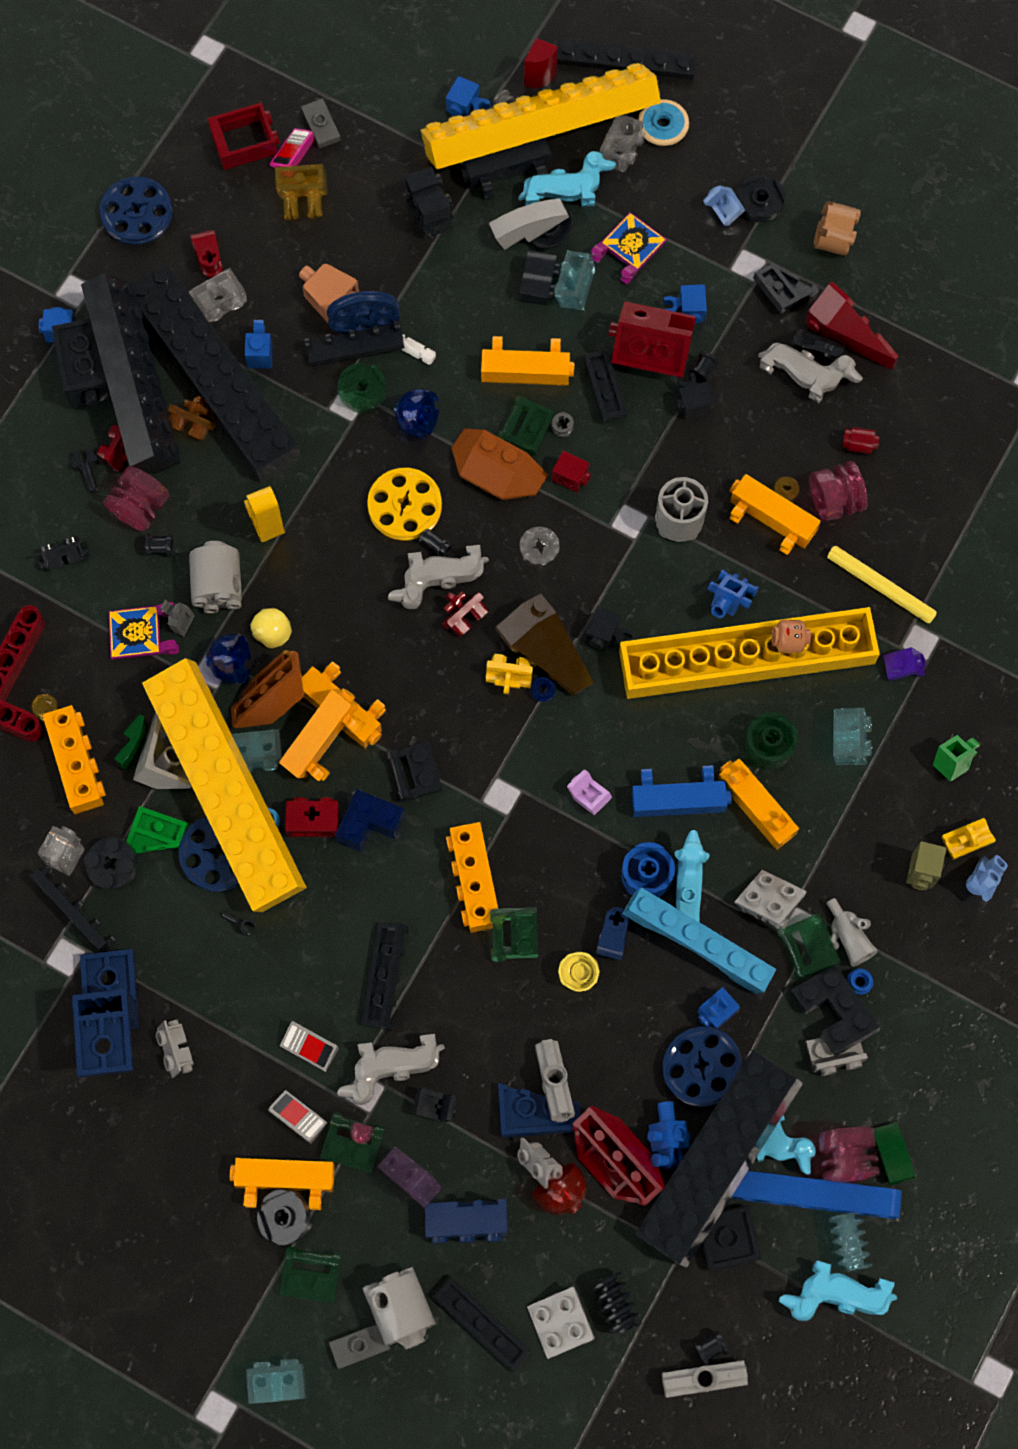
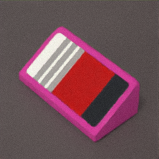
[270,128,314,176]

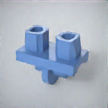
[966,855,1008,902]

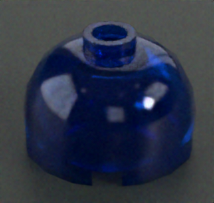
[394,389,439,439]
[205,633,251,684]

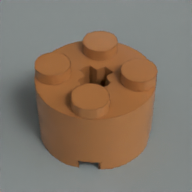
[814,201,861,255]

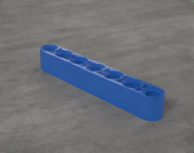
[730,1171,902,1219]

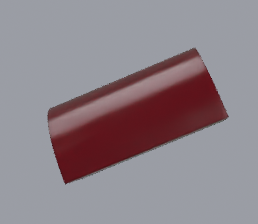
[524,38,558,88]

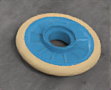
[638,100,689,146]

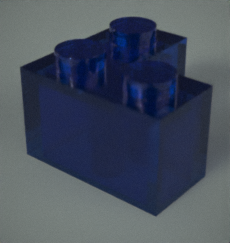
[336,789,405,852]

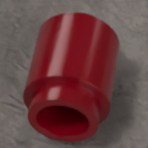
[842,427,879,454]

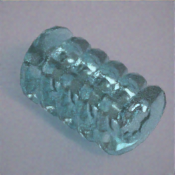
[828,1213,873,1272]

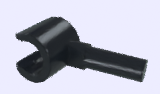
[222,911,256,936]

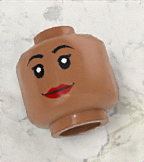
[772,620,811,653]

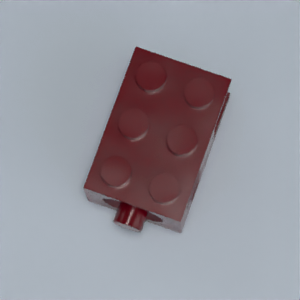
[608,301,696,378]

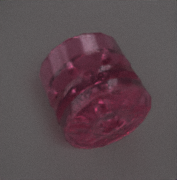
[809,461,868,522]
[103,466,170,531]
[817,1127,880,1183]

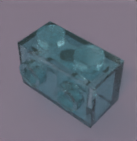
[554,251,596,310]
[833,708,872,765]
[232,729,283,772]
[246,1359,306,1404]

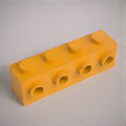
[42,705,106,814]
[446,822,501,933]

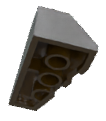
[495,594,594,696]

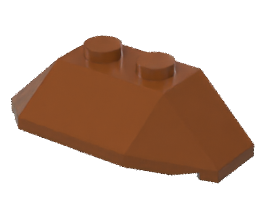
[451,428,548,500]
[231,650,304,728]

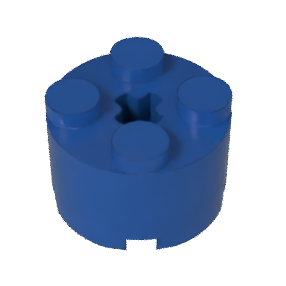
[621,842,675,898]

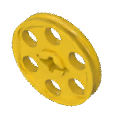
[368,468,442,540]

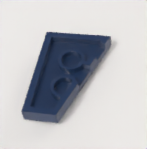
[498,1083,581,1137]

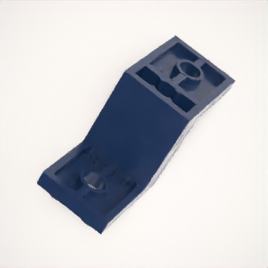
[72,949,140,1078]

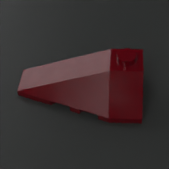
[806,282,899,370]

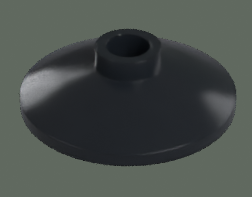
[532,208,574,249]

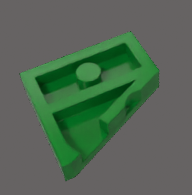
[127,806,189,853]

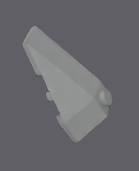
[133,712,192,789]

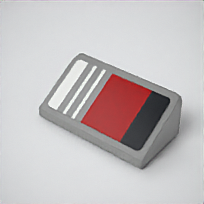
[280,1021,339,1072]
[268,1090,327,1144]

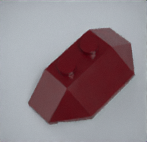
[573,1106,665,1205]

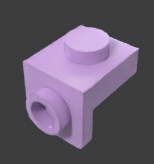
[567,770,612,815]

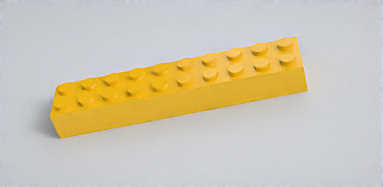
[420,63,661,169]
[619,607,880,699]
[142,658,307,912]

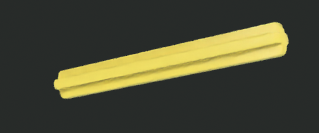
[827,546,937,623]

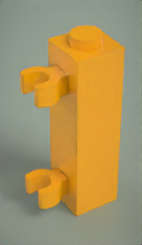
[481,336,574,385]
[729,474,821,555]
[302,661,386,749]
[279,688,366,781]
[717,758,799,850]
[230,1158,335,1210]

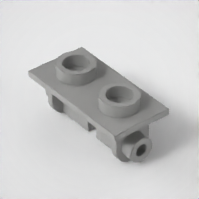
[156,1020,194,1078]
[518,1137,563,1189]

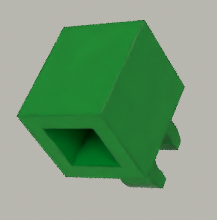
[933,735,980,782]

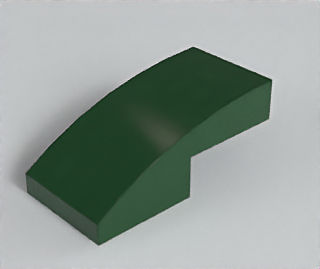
[114,714,148,771]
[871,1122,915,1185]

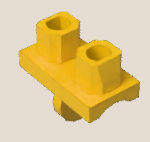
[486,654,533,694]
[942,818,996,860]

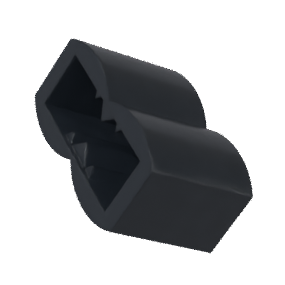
[520,250,561,305]

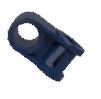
[596,907,629,960]

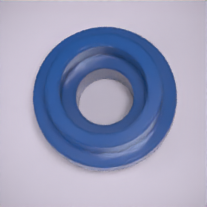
[847,969,873,995]

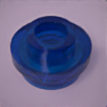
[531,677,556,702]

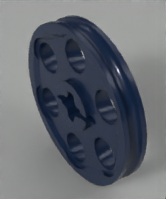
[100,177,172,245]
[327,291,400,334]
[179,816,240,892]
[663,1027,743,1107]

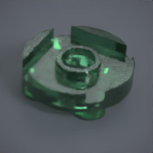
[337,363,386,413]

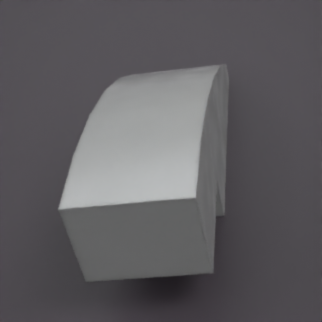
[489,198,569,250]

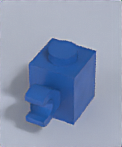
[446,76,490,117]
[663,285,707,324]
[245,320,273,368]
[697,987,740,1029]

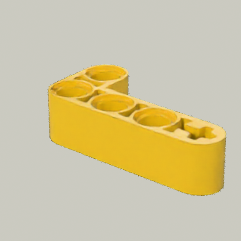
[244,486,285,543]

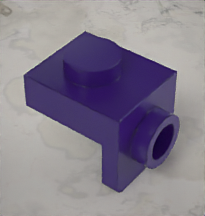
[883,647,926,681]

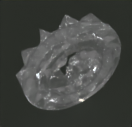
[520,527,559,565]

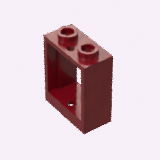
[207,102,280,170]

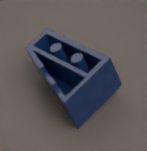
[425,1199,507,1244]

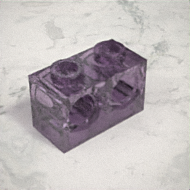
[377,1146,442,1208]

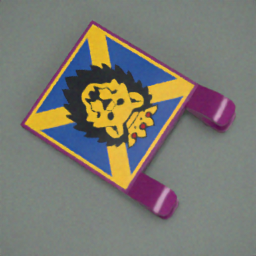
[590,212,667,285]
[108,602,179,660]

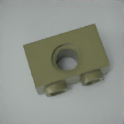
[906,841,946,891]

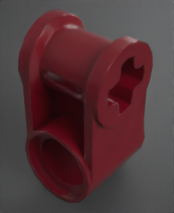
[190,229,223,278]

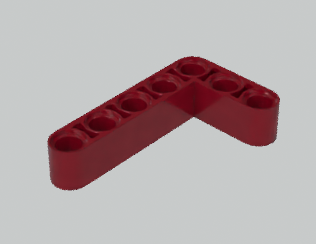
[0,605,45,742]

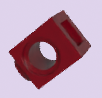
[552,451,591,493]

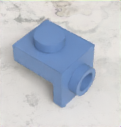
[703,186,745,226]

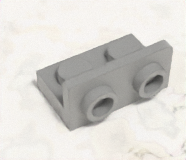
[805,1038,867,1076]

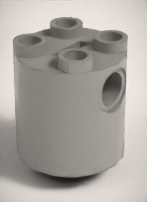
[655,477,708,542]
[189,541,242,614]
[363,1267,436,1350]

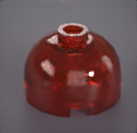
[533,1162,587,1215]

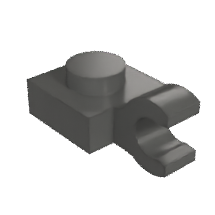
[160,600,195,637]

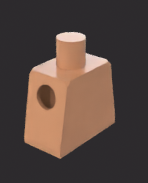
[299,264,359,322]

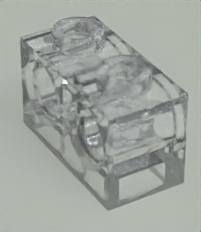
[599,115,646,173]

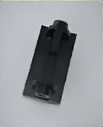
[36,536,90,571]

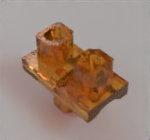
[167,396,216,440]

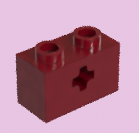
[285,797,340,837]

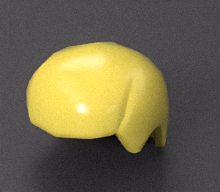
[250,608,292,648]
[558,952,600,992]

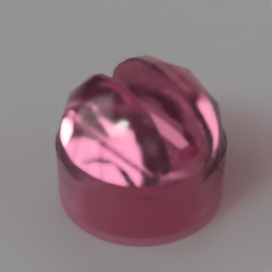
[351,1123,374,1144]

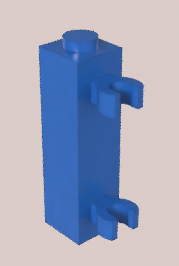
[632,765,731,817]

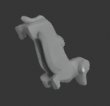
[758,343,863,404]
[388,545,489,609]
[337,1034,445,1105]

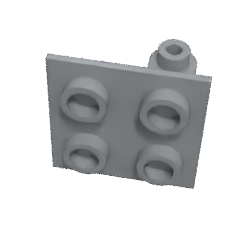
[735,870,807,929]
[527,1287,595,1359]

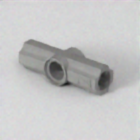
[535,1039,575,1122]
[662,1360,748,1398]

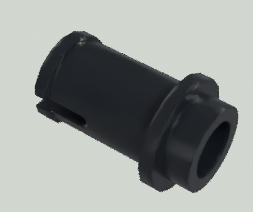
[419,529,452,557]

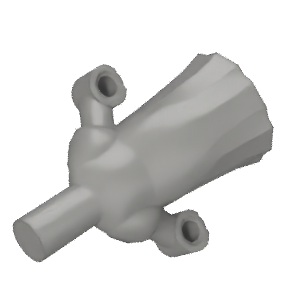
[826,898,878,967]

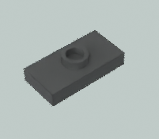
[301,99,341,149]
[329,1324,390,1369]

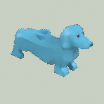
[518,151,616,207]
[675,830,710,922]
[757,1115,815,1175]
[778,1261,897,1321]

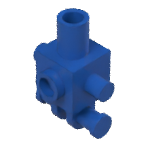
[708,569,759,618]
[647,1102,690,1169]

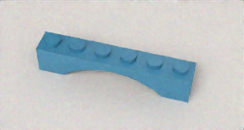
[622,887,776,995]

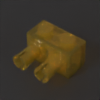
[275,164,327,220]

